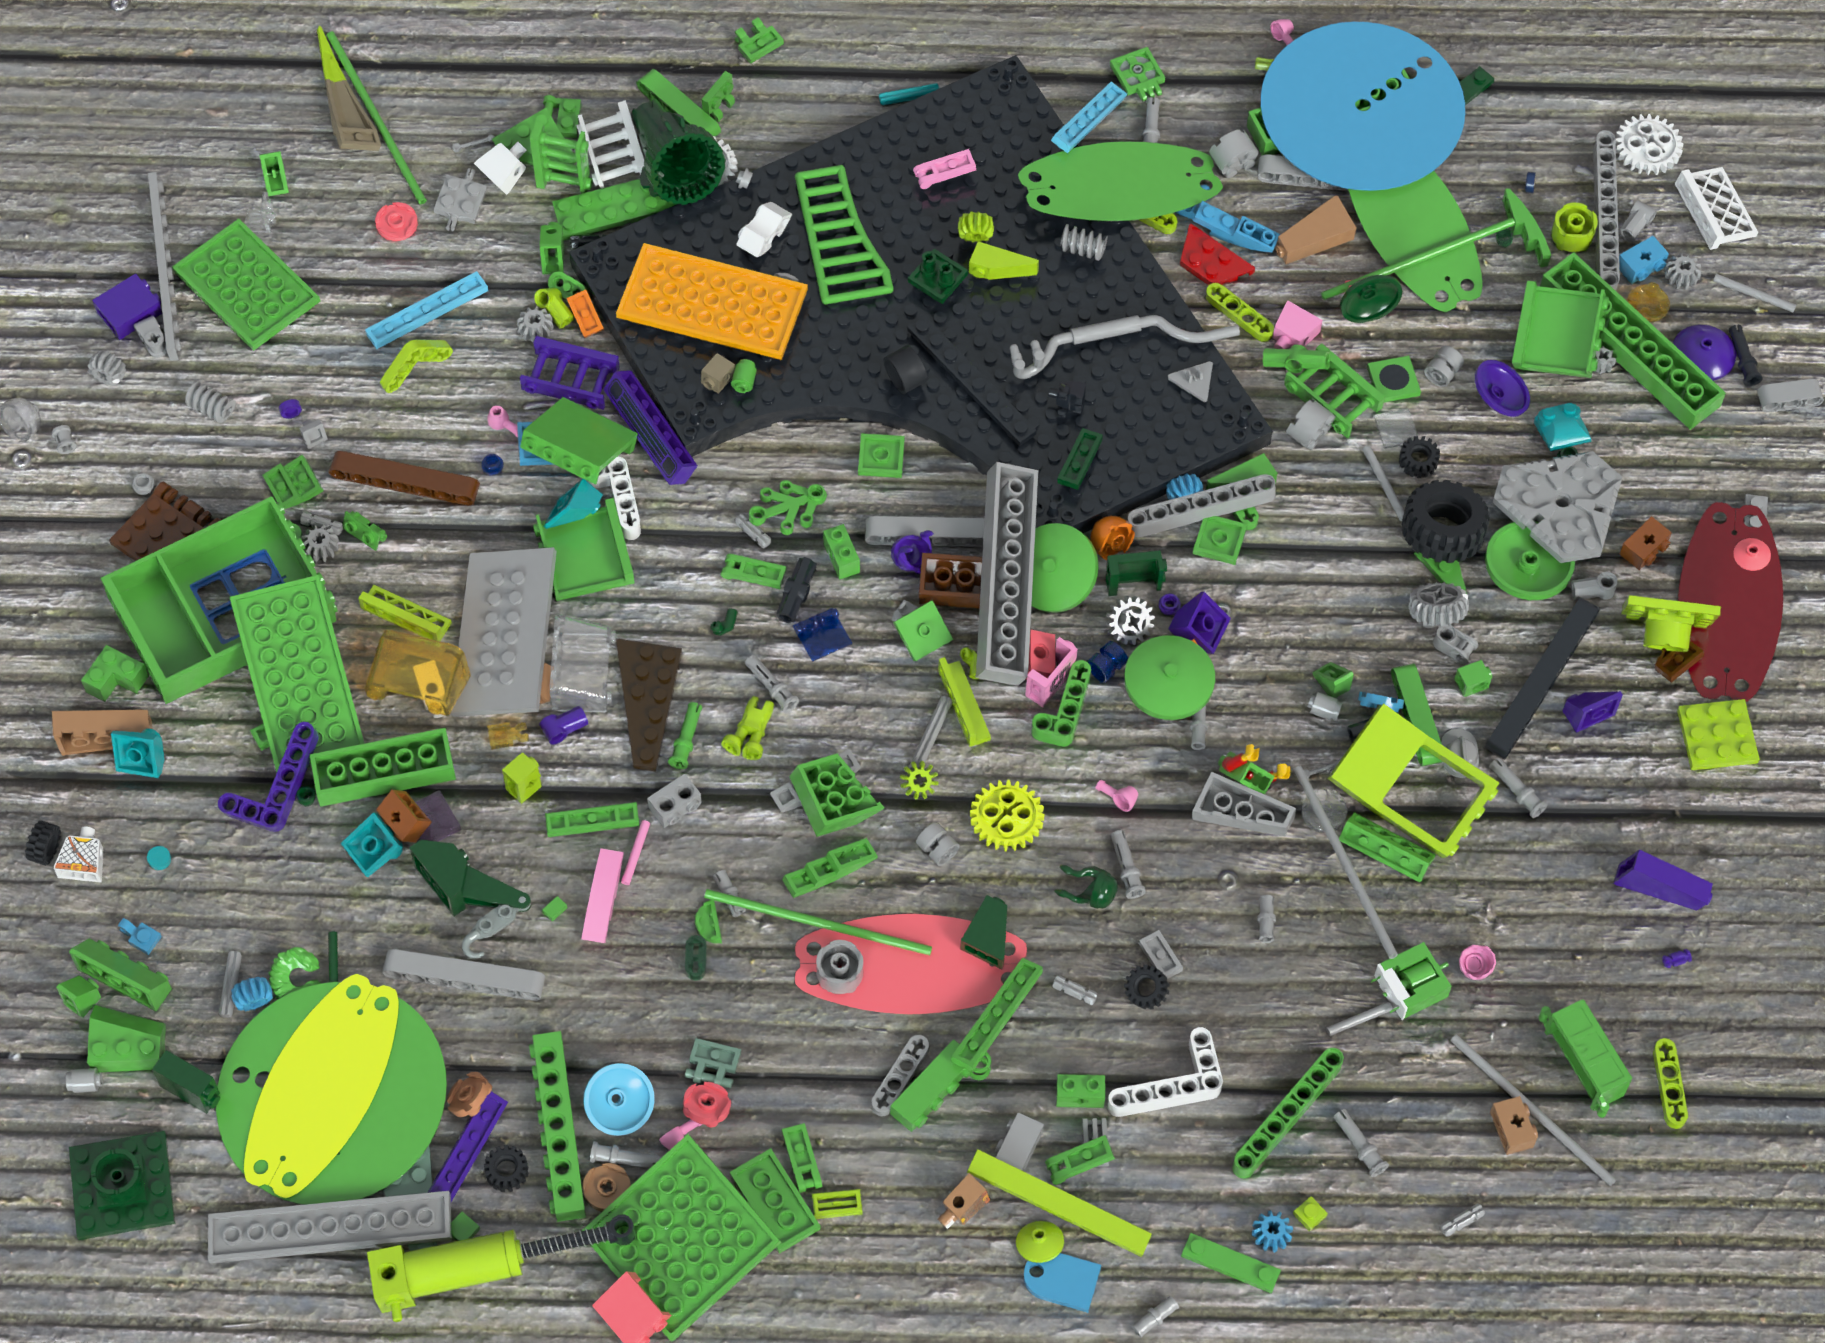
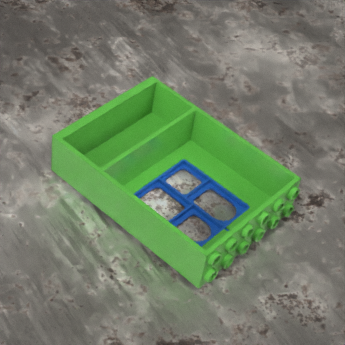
[101,496,338,704]

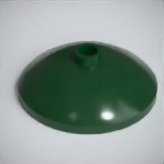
[1340,275,1403,323]

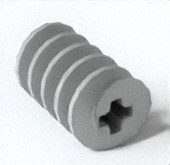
[1060,224,1108,261]
[186,381,236,423]

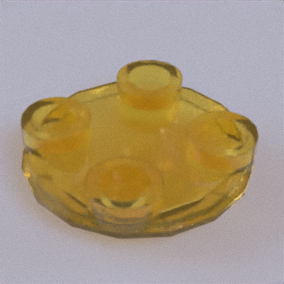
[1627,282,1670,322]

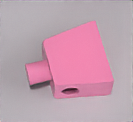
[1273,301,1323,349]

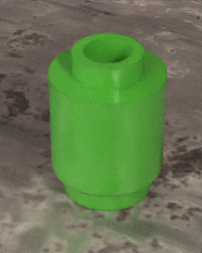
[731,359,757,393]

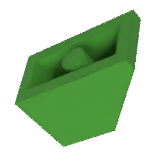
[56,975,101,1018]

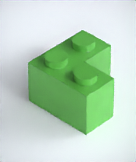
[81,645,149,702]

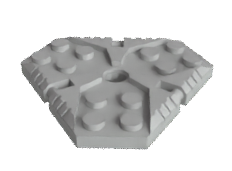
[1492,451,1622,563]

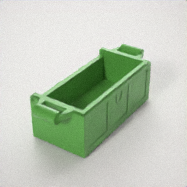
[1539,999,1632,1118]

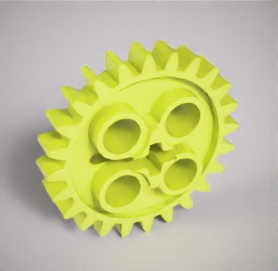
[970,780,1044,851]

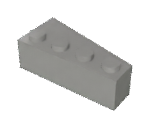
[1192,772,1296,837]

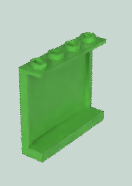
[1512,281,1609,378]
[520,397,638,485]
[533,498,634,601]

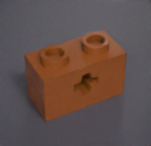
[1619,516,1672,570]
[376,790,432,843]

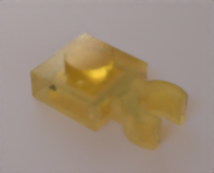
[487,722,529,750]

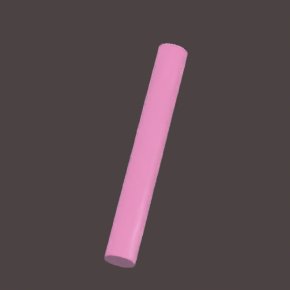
[621,820,650,885]

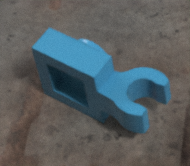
[118,918,162,955]

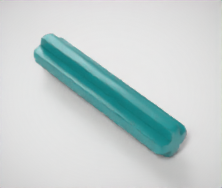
[879,83,939,105]

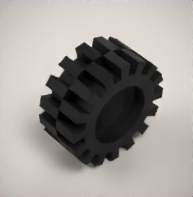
[1399,436,1440,478]
[25,821,61,866]
[1124,965,1170,1010]
[484,1145,529,1192]

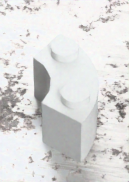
[737,202,792,257]

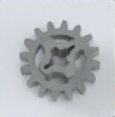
[1106,596,1155,645]

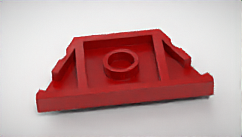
[1180,224,1255,285]

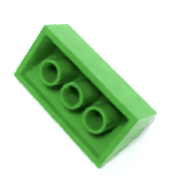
[69,938,172,1012]

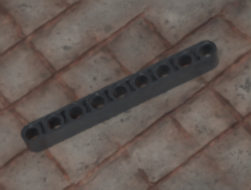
[1485,597,1600,760]

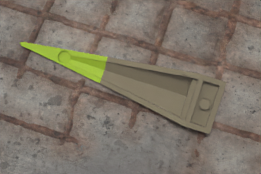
[317,25,381,151]

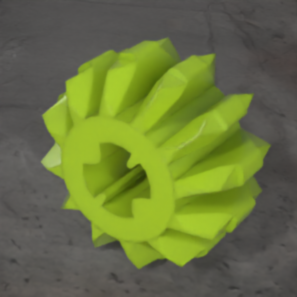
[958,211,994,243]
[900,761,939,799]

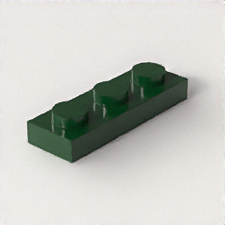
[1057,428,1103,490]

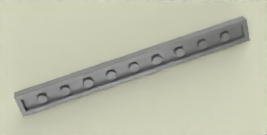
[148,172,181,361]

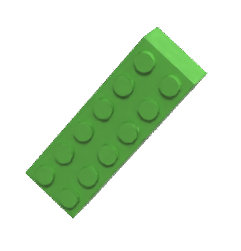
[310,728,456,807]

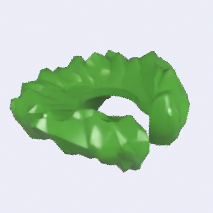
[268,947,321,999]

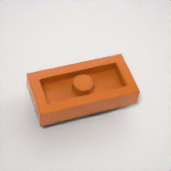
[567,290,604,338]

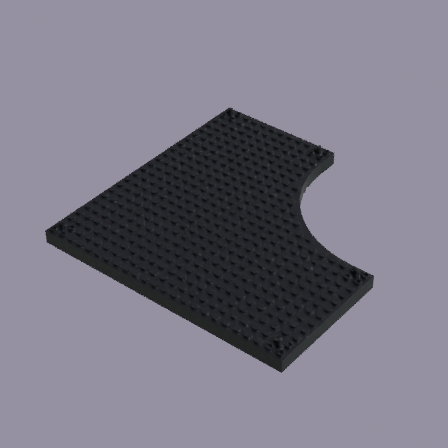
[569,55,1273,533]

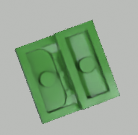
[262,455,324,509]

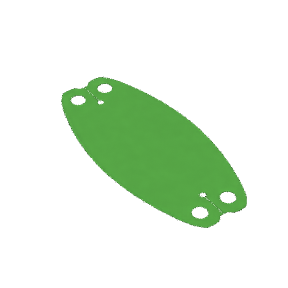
[1018,142,1223,221]
[1348,171,1483,312]

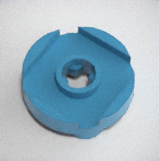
[1358,691,1404,713]

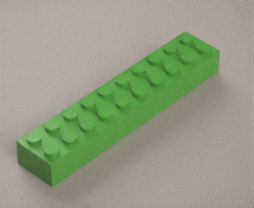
[1540,252,1726,430]

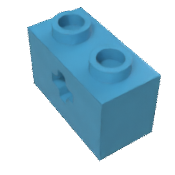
[1619,236,1669,284]

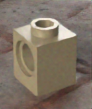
[701,353,735,394]

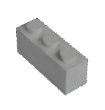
[995,1113,1044,1171]

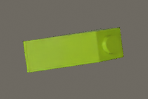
[969,241,1039,280]

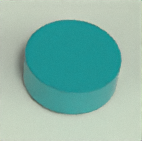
[147,846,171,870]

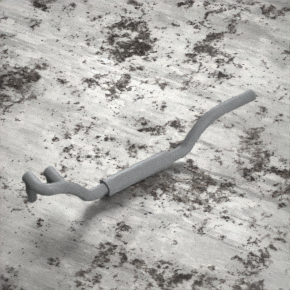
[1010,315,1240,379]

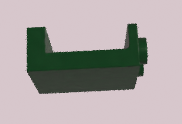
[1105,550,1167,596]

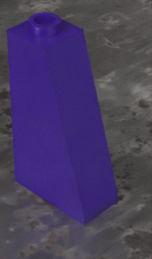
[1613,850,1713,911]

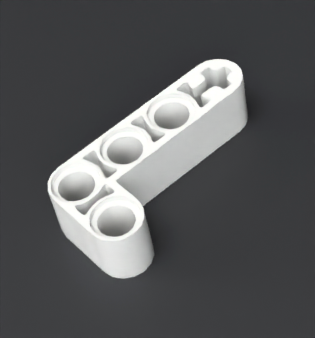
[587,456,641,540]

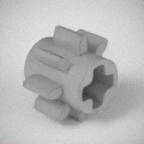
[1595,346,1616,374]

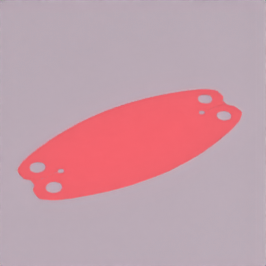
[795,914,1027,1014]

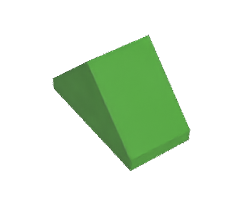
[259,151,289,196]
[1312,662,1354,698]

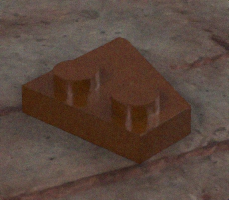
[1655,641,1704,683]

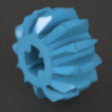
[1166,474,1204,500]
[231,977,273,1011]
[1252,1210,1293,1253]

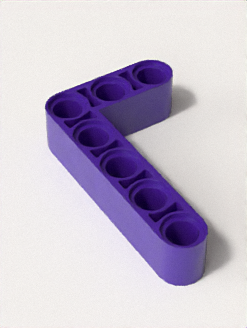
[218,722,319,832]

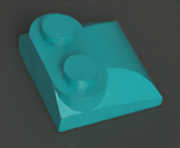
[1534,403,1591,451]
[111,728,165,778]
[341,812,403,877]

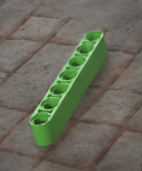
[1232,1048,1344,1179]

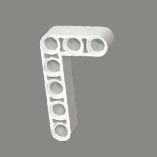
[1107,1027,1223,1117]

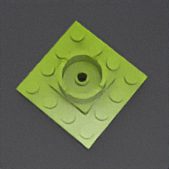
[1621,595,1721,652]

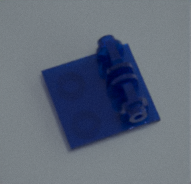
[792,608,852,662]

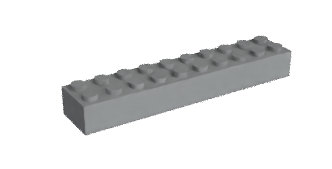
[976,462,1038,686]

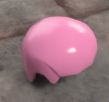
[1459,945,1496,980]

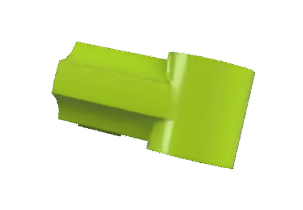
[534,288,574,328]

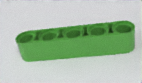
[636,69,721,137]
[1391,663,1443,766]

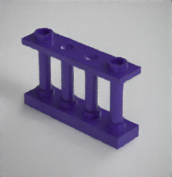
[520,336,620,410]

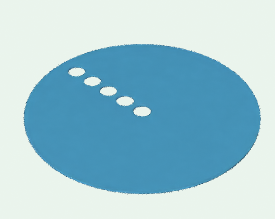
[1261,22,1465,191]

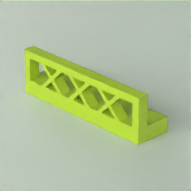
[358,585,452,644]
[938,657,991,747]

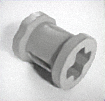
[51,425,77,454]

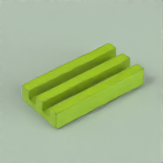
[812,1189,862,1219]

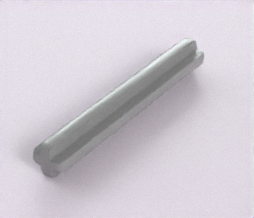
[909,696,952,775]

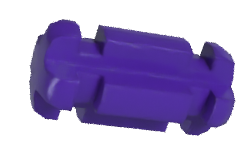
[1662,949,1692,968]

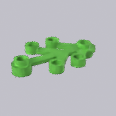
[748,480,827,535]

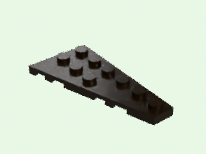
[616,638,682,772]

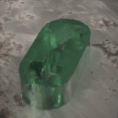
[685,935,707,981]

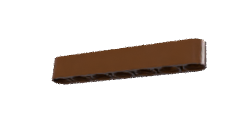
[328,451,480,506]

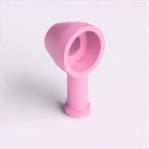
[1270,19,1294,45]
[487,406,518,437]
[1096,780,1138,812]
[659,1120,702,1150]

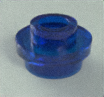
[481,454,504,475]

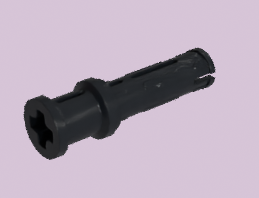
[1729,324,1763,386]

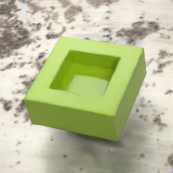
[1293,1196,1328,1231]

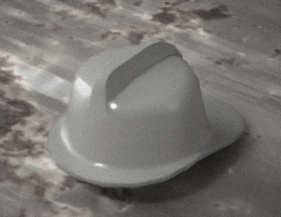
[1441,728,1479,778]

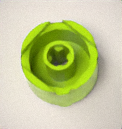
[1551,202,1598,252]

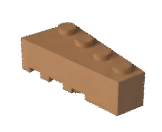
[52,709,152,756]

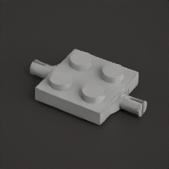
[434,168,487,231]

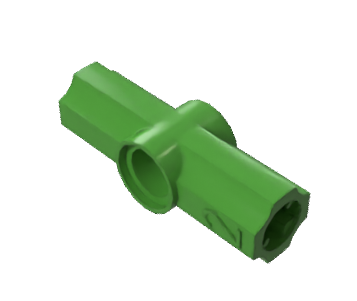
[1263,344,1330,373]

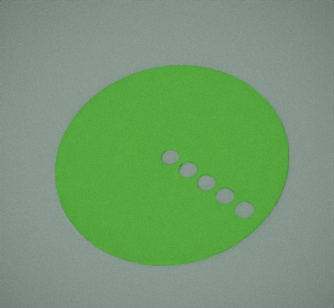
[216,982,447,1205]

